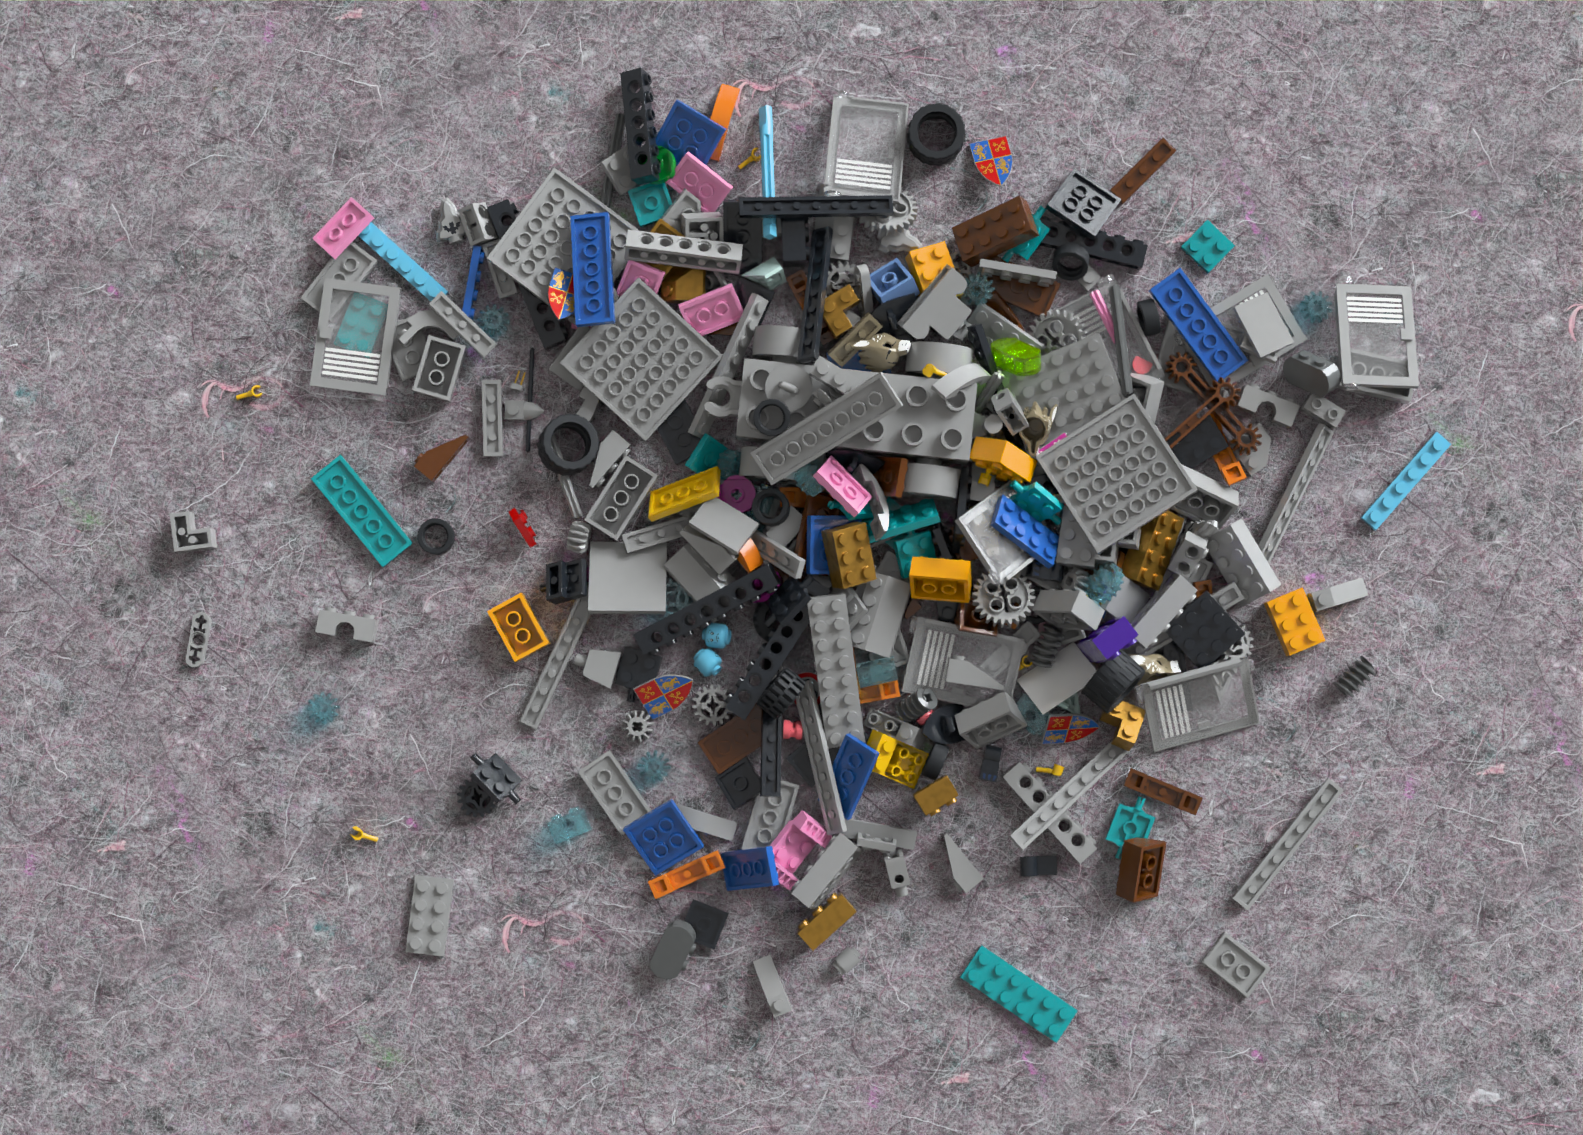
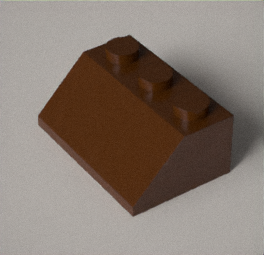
[1116,837,1167,903]

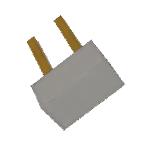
[510,370,526,393]

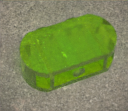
[991,338,1041,376]

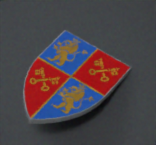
[969,136,1013,187]
[633,674,693,720]
[1041,713,1100,744]

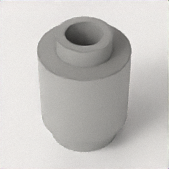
[832,946,861,975]

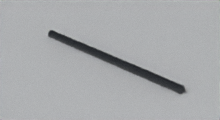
[525,347,535,453]

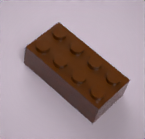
[952,195,1039,267]

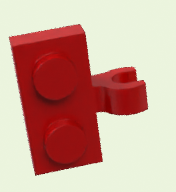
[508,508,536,548]

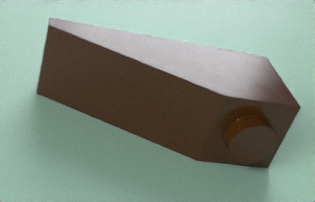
[414,434,470,482]

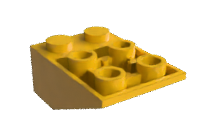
[867,729,929,789]

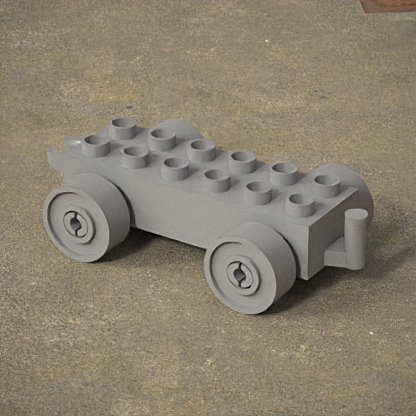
[704,325,1003,501]

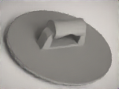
[765,364,812,412]

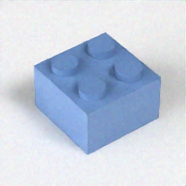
[870,258,920,304]

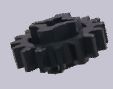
[457,778,497,818]

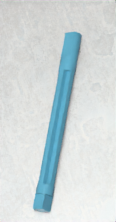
[759,105,777,240]

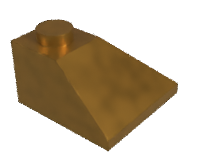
[661,266,706,303]

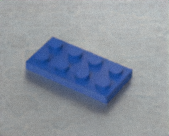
[990,495,1059,569]
[818,733,880,820]
[720,846,779,891]

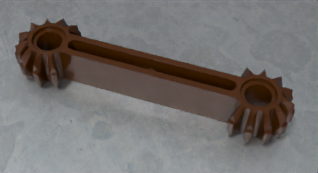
[1164,352,1262,456]
[1165,377,1241,449]

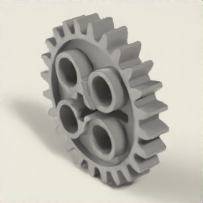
[857,184,918,236]
[1028,309,1088,357]
[972,567,1035,628]

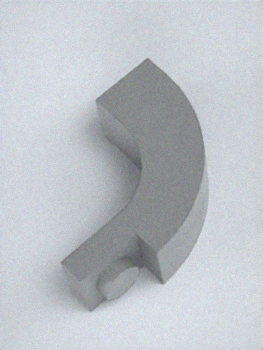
[398,310,459,347]

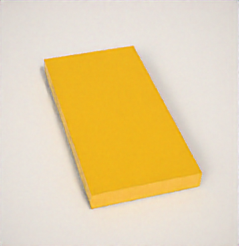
[648,466,721,522]

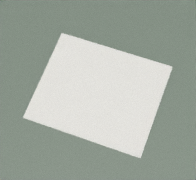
[1017,642,1097,714]

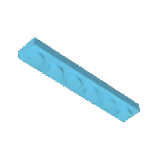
[358,222,449,302]
[1361,432,1451,530]

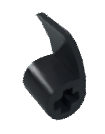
[1020,855,1057,877]

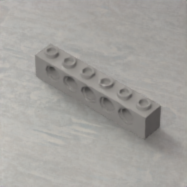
[624,230,743,274]
[1001,761,1097,864]

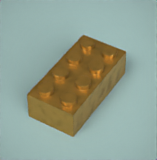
[1120,510,1184,591]

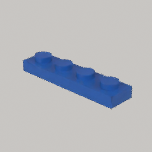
[462,246,485,320]

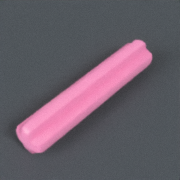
[1090,290,1115,343]

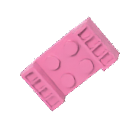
[770,810,832,890]

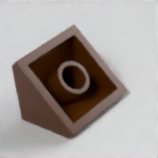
[954,596,998,637]

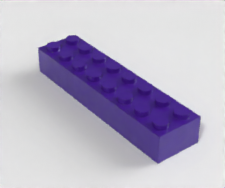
[1076,616,1139,663]

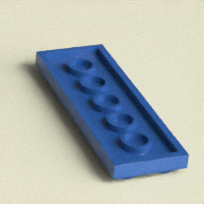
[570,212,615,327]
[1149,268,1248,382]

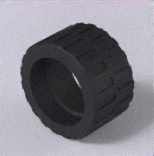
[907,103,966,166]
[537,414,599,476]
[1083,649,1145,714]

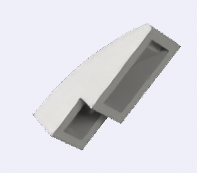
[577,386,600,423]

